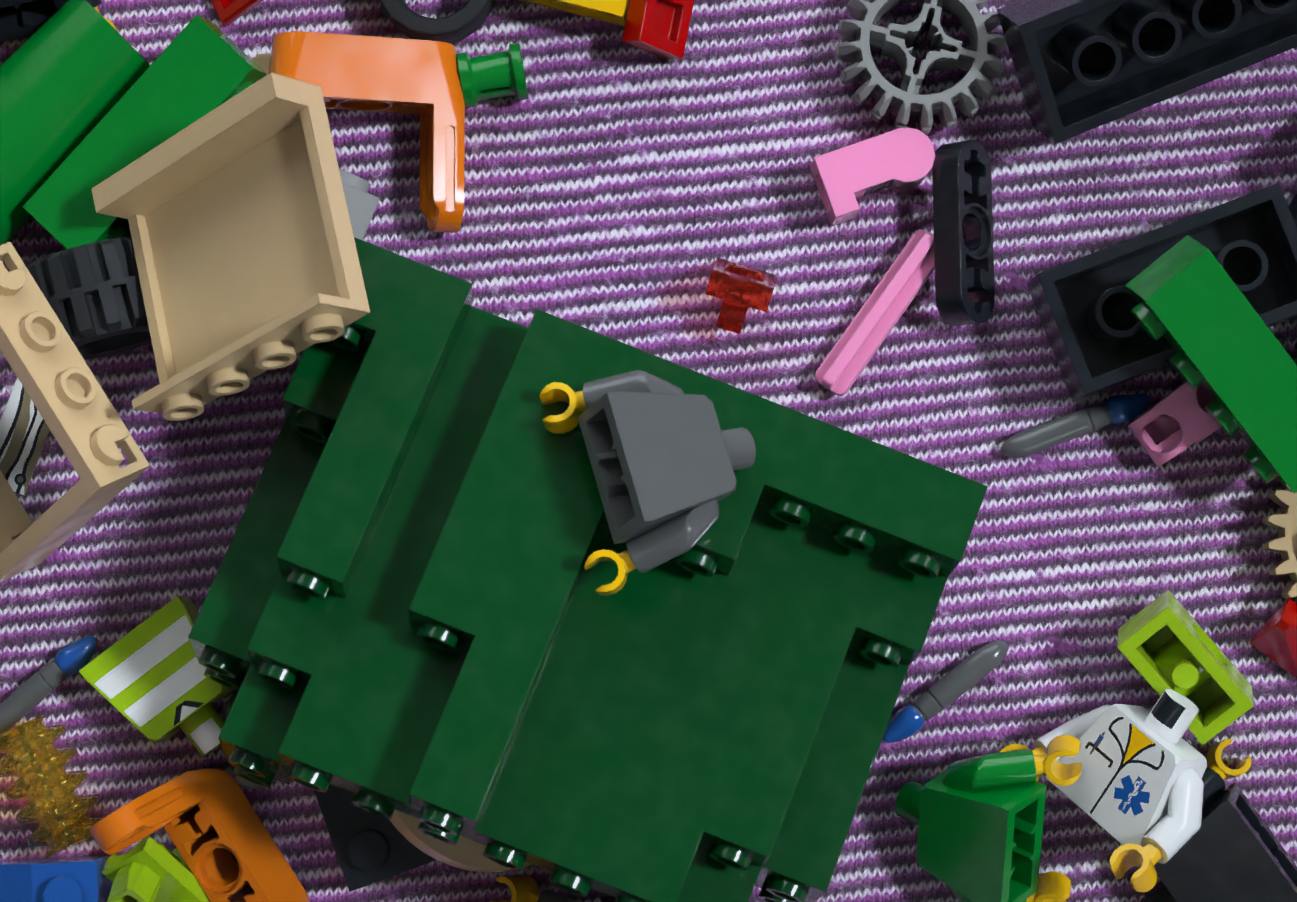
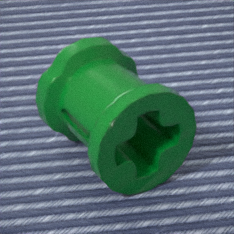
[457,43,529,108]

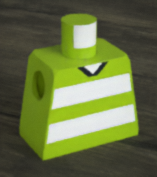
[79,596,233,758]

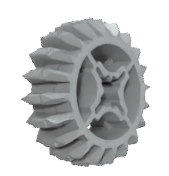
[835,0,1007,134]

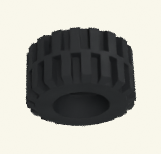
[26,237,152,360]

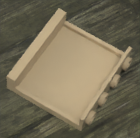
[92,72,370,421]

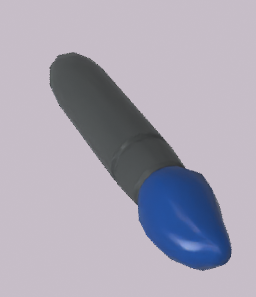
[1001,393,1149,458]
[0,635,96,736]
[882,640,1009,743]

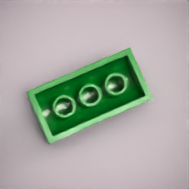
[0,0,150,245]

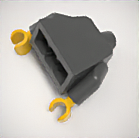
[539,370,756,596]

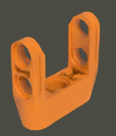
[268,31,465,233]
[89,768,310,902]

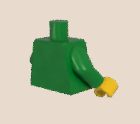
[895,735,1082,902]

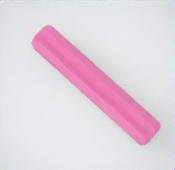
[815,229,935,397]

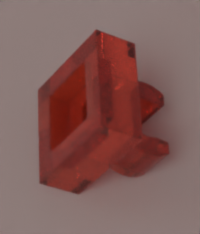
[705,257,778,334]

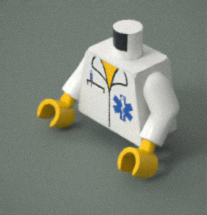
[1000,688,1207,892]

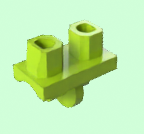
[101,836,210,902]

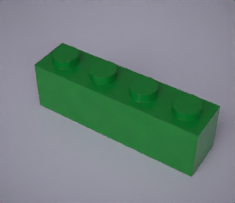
[23,15,267,249]
[1125,235,1297,493]

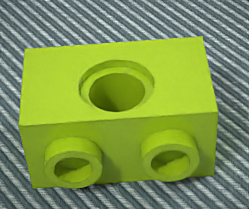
[1117,589,1254,745]

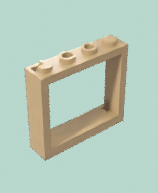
[0,242,150,582]

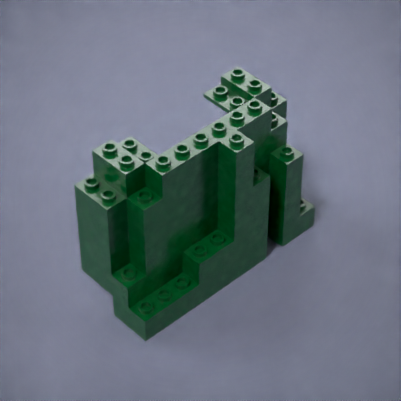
[188,237,988,902]

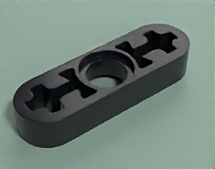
[932,140,995,326]

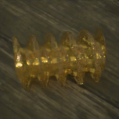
[0,714,105,861]

